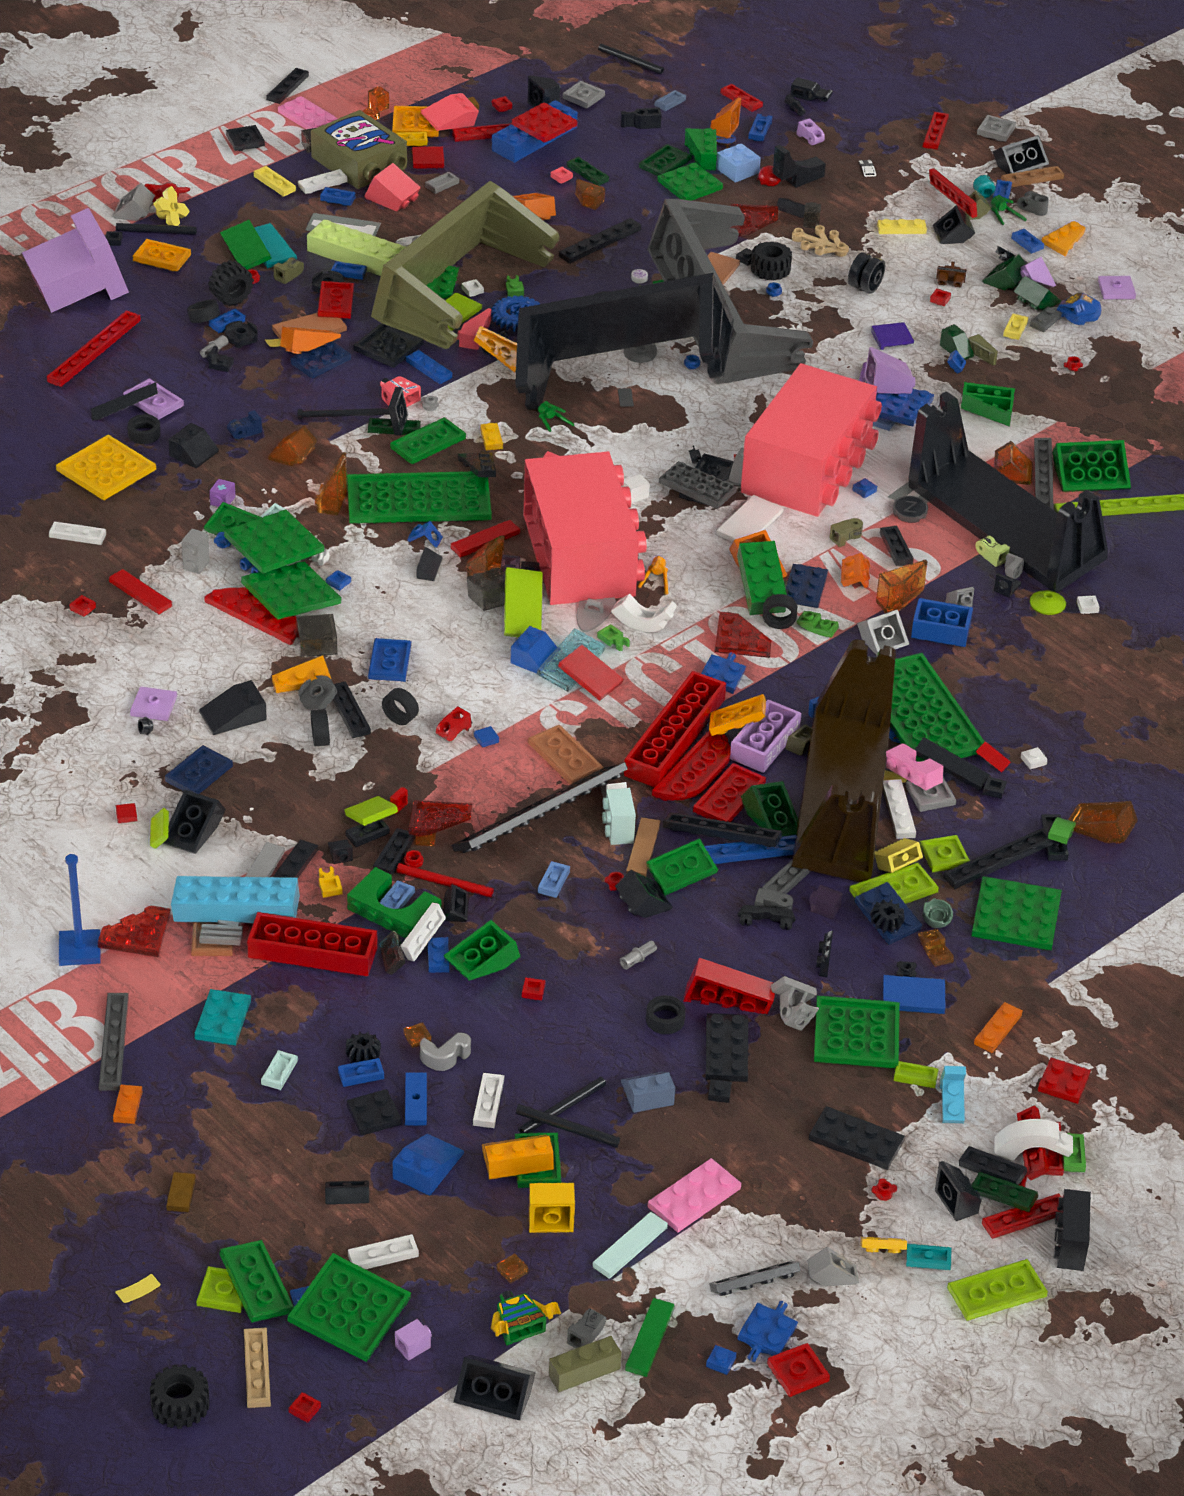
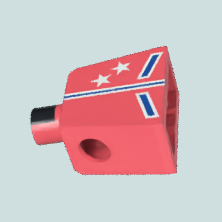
[380,376,421,407]

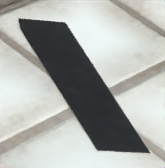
[91,382,158,421]

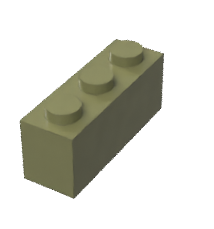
[549,1336,621,1393]

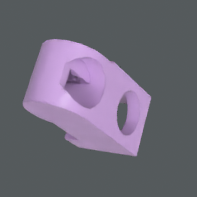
[797,118,825,145]

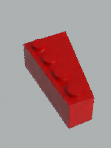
[683,958,775,1014]

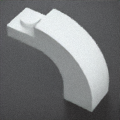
[611,594,677,632]
[995,1119,1073,1161]

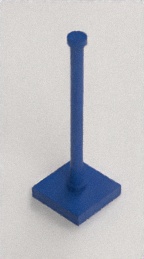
[59,854,101,966]

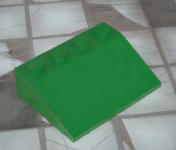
[1052,440,1131,492]

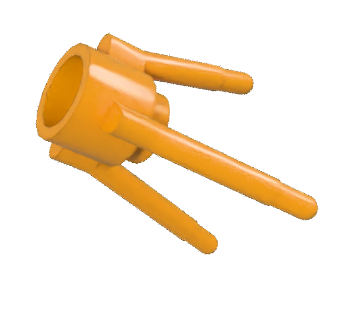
[638,556,668,595]

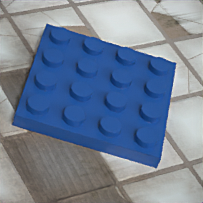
[866,382,934,427]

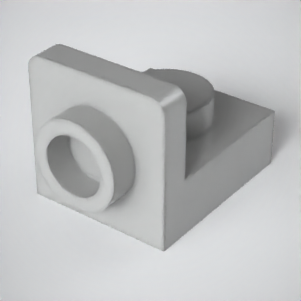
[1005,553,1024,579]

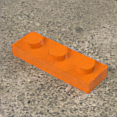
[974,1002,1023,1053]

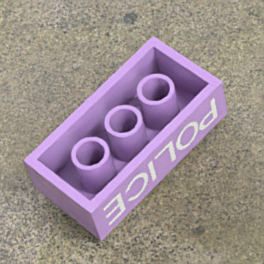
[730,700,801,773]

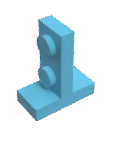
[940,1066,966,1124]

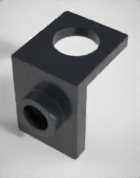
[994,574,1021,598]

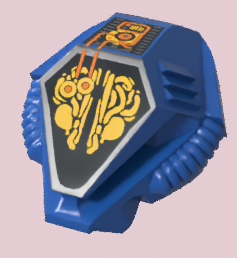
[1057,292,1102,325]

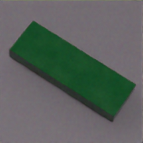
[567,157,609,186]
[368,418,421,435]
[971,1172,1039,1212]

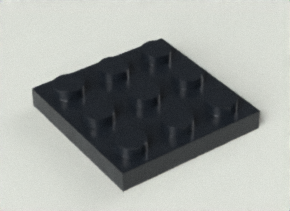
[353,323,424,368]

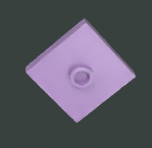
[1098,276,1136,299]
[130,686,177,721]

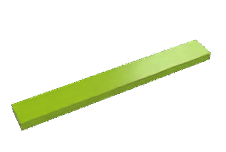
[1054,494,1184,516]

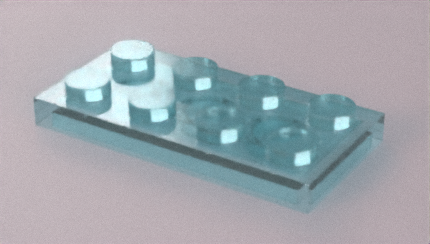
[537,628,606,692]

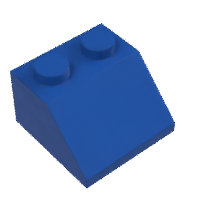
[511,626,561,676]

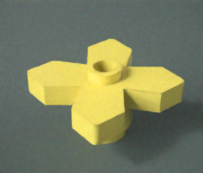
[153,186,190,226]

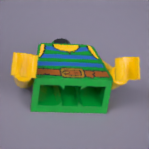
[491,1291,561,1346]

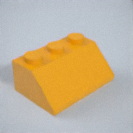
[482,1134,554,1179]

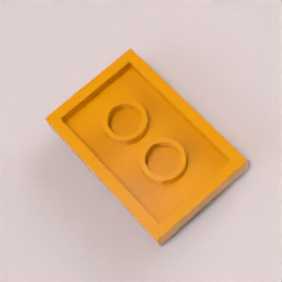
[133,239,191,272]
[709,694,766,736]

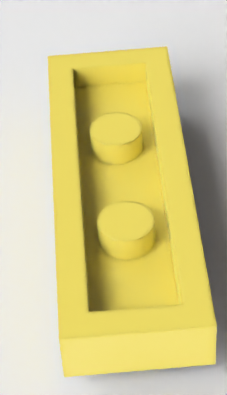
[254,166,296,197]
[877,219,927,234]

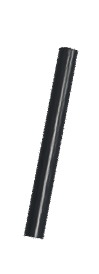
[598,43,664,74]
[116,223,197,235]
[518,1077,606,1133]
[515,1104,621,1148]

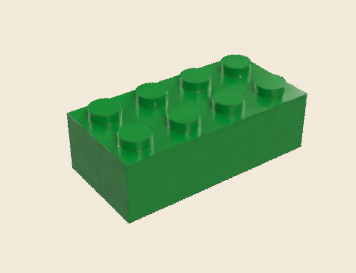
[737,541,787,615]

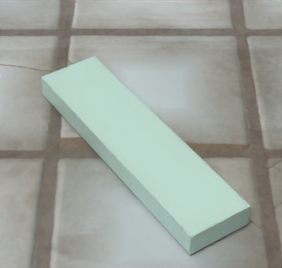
[593,1212,668,1279]

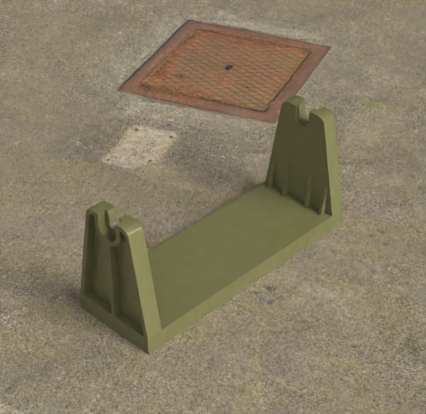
[371,181,559,349]

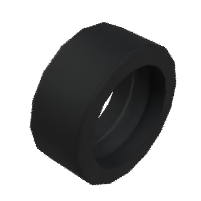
[187,299,220,323]
[127,414,161,444]
[762,594,798,629]
[382,688,419,725]
[310,709,330,747]
[646,995,686,1034]

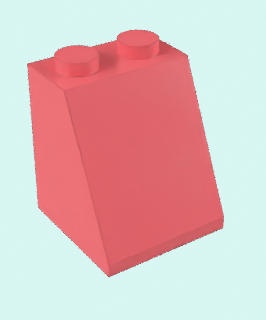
[364,163,421,211]

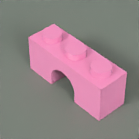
[886,744,943,790]

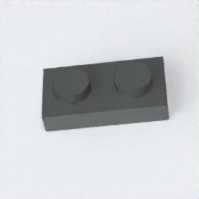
[1030,307,1062,332]

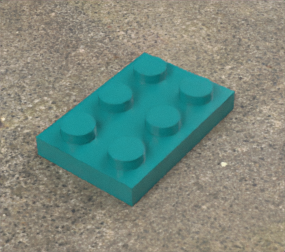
[195,989,251,1046]

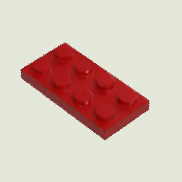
[693,763,766,822]

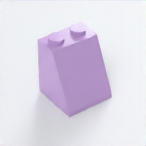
[864,347,915,394]

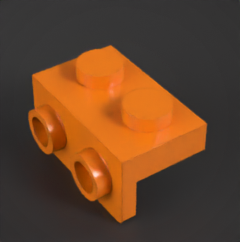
[841,552,871,588]

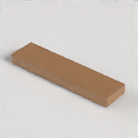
[1001,166,1064,187]
[626,817,661,877]

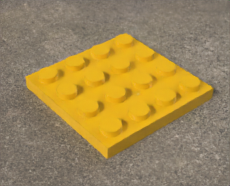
[56,435,156,500]

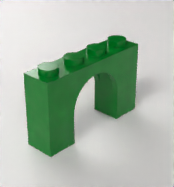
[347,867,441,938]

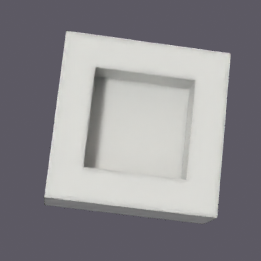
[462,279,484,297]
[1077,596,1099,614]
[1021,747,1047,770]

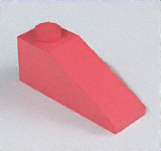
[457,308,492,350]

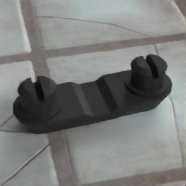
[738,905,796,930]

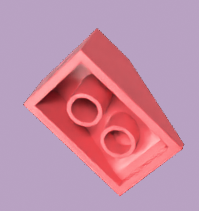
[421,93,479,131]

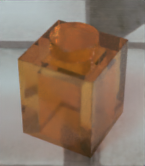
[368,86,389,113]

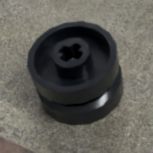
[848,252,886,294]

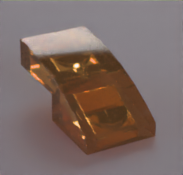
[919,929,954,967]

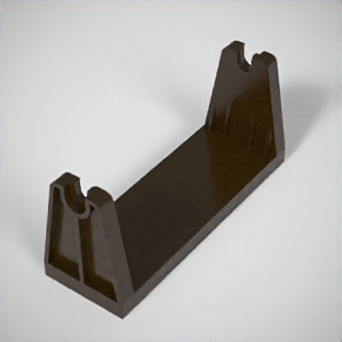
[791,639,896,882]

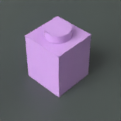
[395,1319,432,1361]

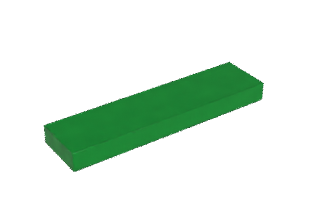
[625,1298,675,1377]

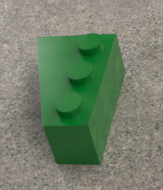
[685,128,717,170]
[961,382,1015,427]

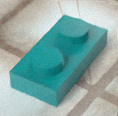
[906,1244,952,1270]

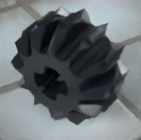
[870,899,905,934]
[345,1031,381,1063]

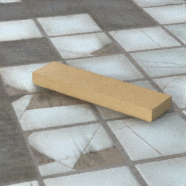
[244,1328,271,1408]

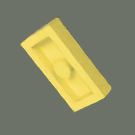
[1003,313,1028,340]

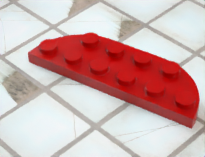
[204,587,299,645]
[652,731,731,801]

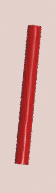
[396,863,494,898]

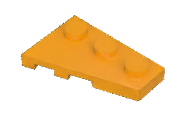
[1042,221,1086,256]
[474,326,517,373]
[272,655,331,693]

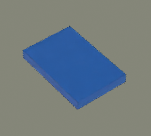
[368,638,412,682]
[883,975,945,1014]

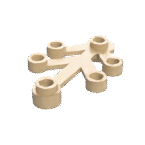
[792,225,849,257]

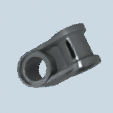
[1017,191,1049,216]

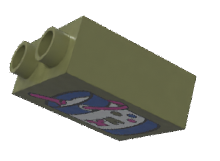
[311,110,407,189]

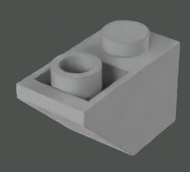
[946,587,974,607]

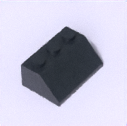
[993,135,1049,174]
[453,1355,536,1421]

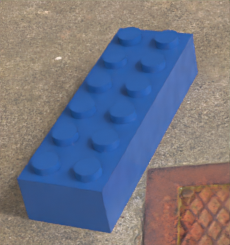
[492,100,578,163]

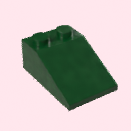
[741,781,798,837]

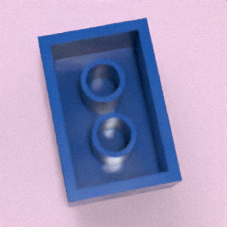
[911,598,973,647]

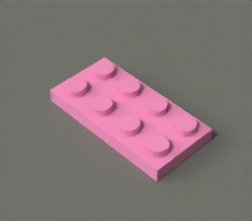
[278,96,338,132]
[648,1158,741,1233]

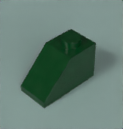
[940,324,974,360]

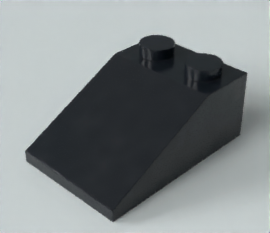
[199,680,267,735]
[162,789,226,854]

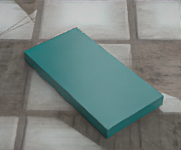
[254,223,297,268]

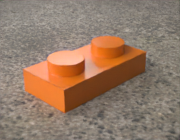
[113,1085,142,1124]

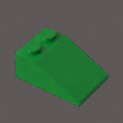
[444,920,520,981]

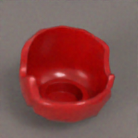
[757,165,781,186]

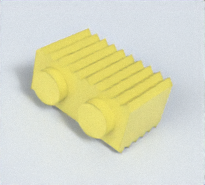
[875,838,923,873]

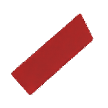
[976,741,1011,772]

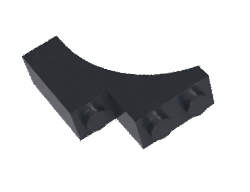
[773,145,826,188]

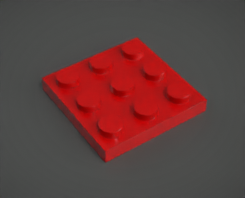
[512,103,577,143]

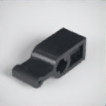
[791,77,833,102]
[620,108,662,129]

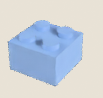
[716,143,761,183]

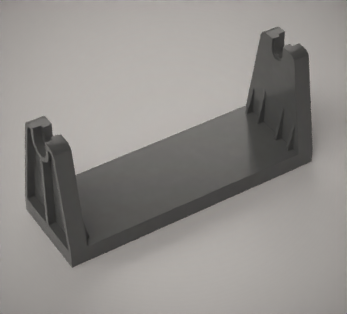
[647,199,813,383]

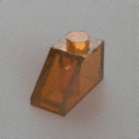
[575,179,605,210]

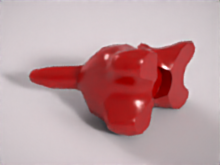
[144,182,190,203]

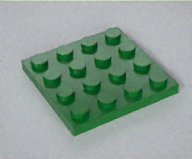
[224,509,324,574]
[241,561,342,620]
[972,876,1062,951]
[814,996,900,1068]
[287,1253,411,1362]

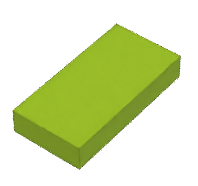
[150,808,169,849]
[893,1061,939,1088]

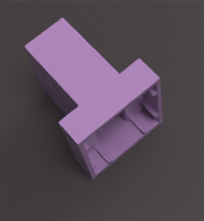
[22,208,129,313]

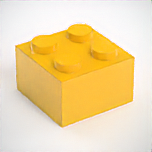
[529,1183,575,1233]

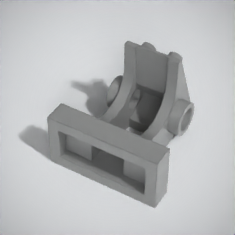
[771,976,819,1031]

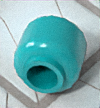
[973,175,996,198]

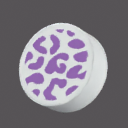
[631,269,648,283]

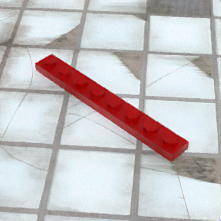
[47,310,141,387]

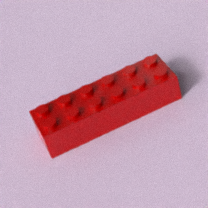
[247,912,378,976]

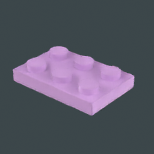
[123,379,184,420]

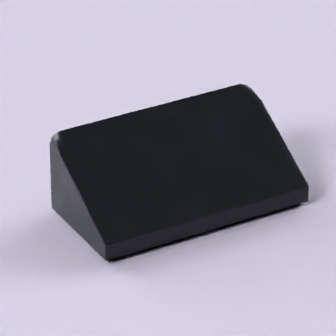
[776,197,812,218]
[417,547,443,581]
[443,884,469,922]
[325,1180,369,1204]

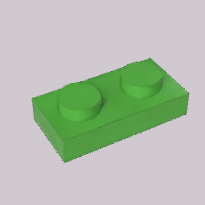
[1063,1133,1086,1172]

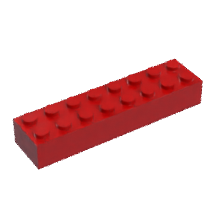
[624,671,726,787]

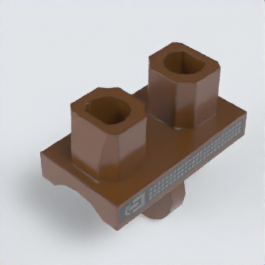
[936,261,967,288]

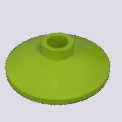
[1030,590,1066,615]

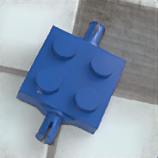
[701,652,746,694]
[737,1301,798,1362]

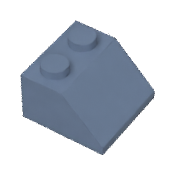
[621,1072,675,1113]

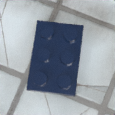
[291,341,351,379]
[786,564,828,608]
[165,745,233,794]
[854,882,922,945]

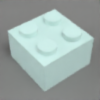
[602,788,636,845]

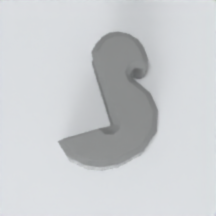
[420,1033,471,1071]

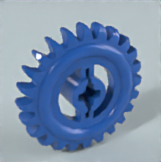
[491,295,540,332]

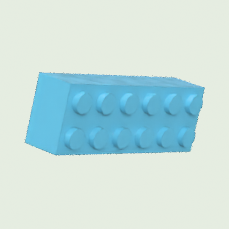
[171,876,300,923]

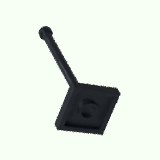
[297,387,408,436]

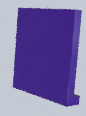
[871,322,914,350]

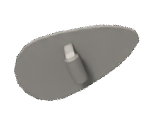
[577,597,616,632]

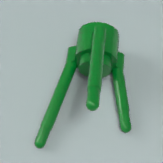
[991,195,1027,225]
[538,401,575,432]

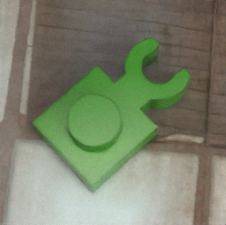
[506,275,524,297]
[597,624,630,651]

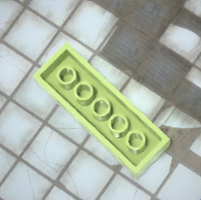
[307,220,406,276]

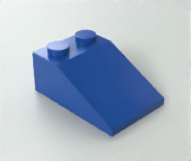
[393,1134,464,1196]

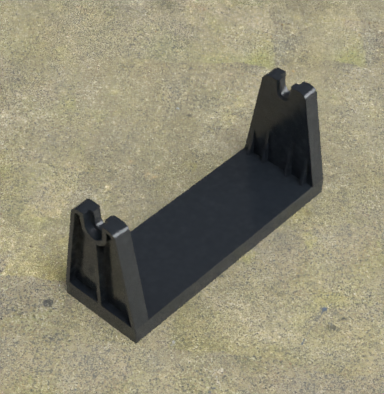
[515,273,734,410]
[908,392,1108,593]

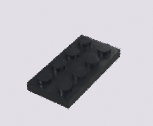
[679,453,734,506]
[705,1013,748,1082]
[809,1106,905,1170]

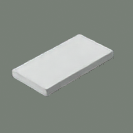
[716,495,784,542]

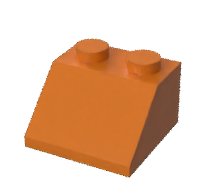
[710,97,741,138]

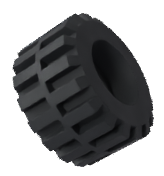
[751,241,792,280]
[208,260,254,306]
[150,1364,210,1429]

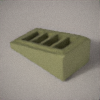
[968,334,998,366]
[786,724,812,756]

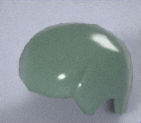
[922,898,953,928]

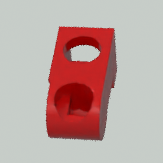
[436,706,472,741]

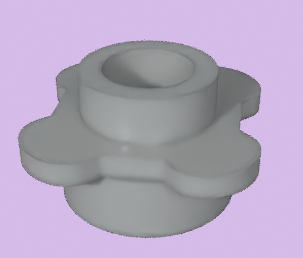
[421,396,439,411]

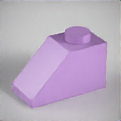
[1020,257,1056,289]

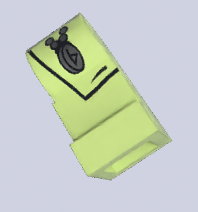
[975,536,1010,567]

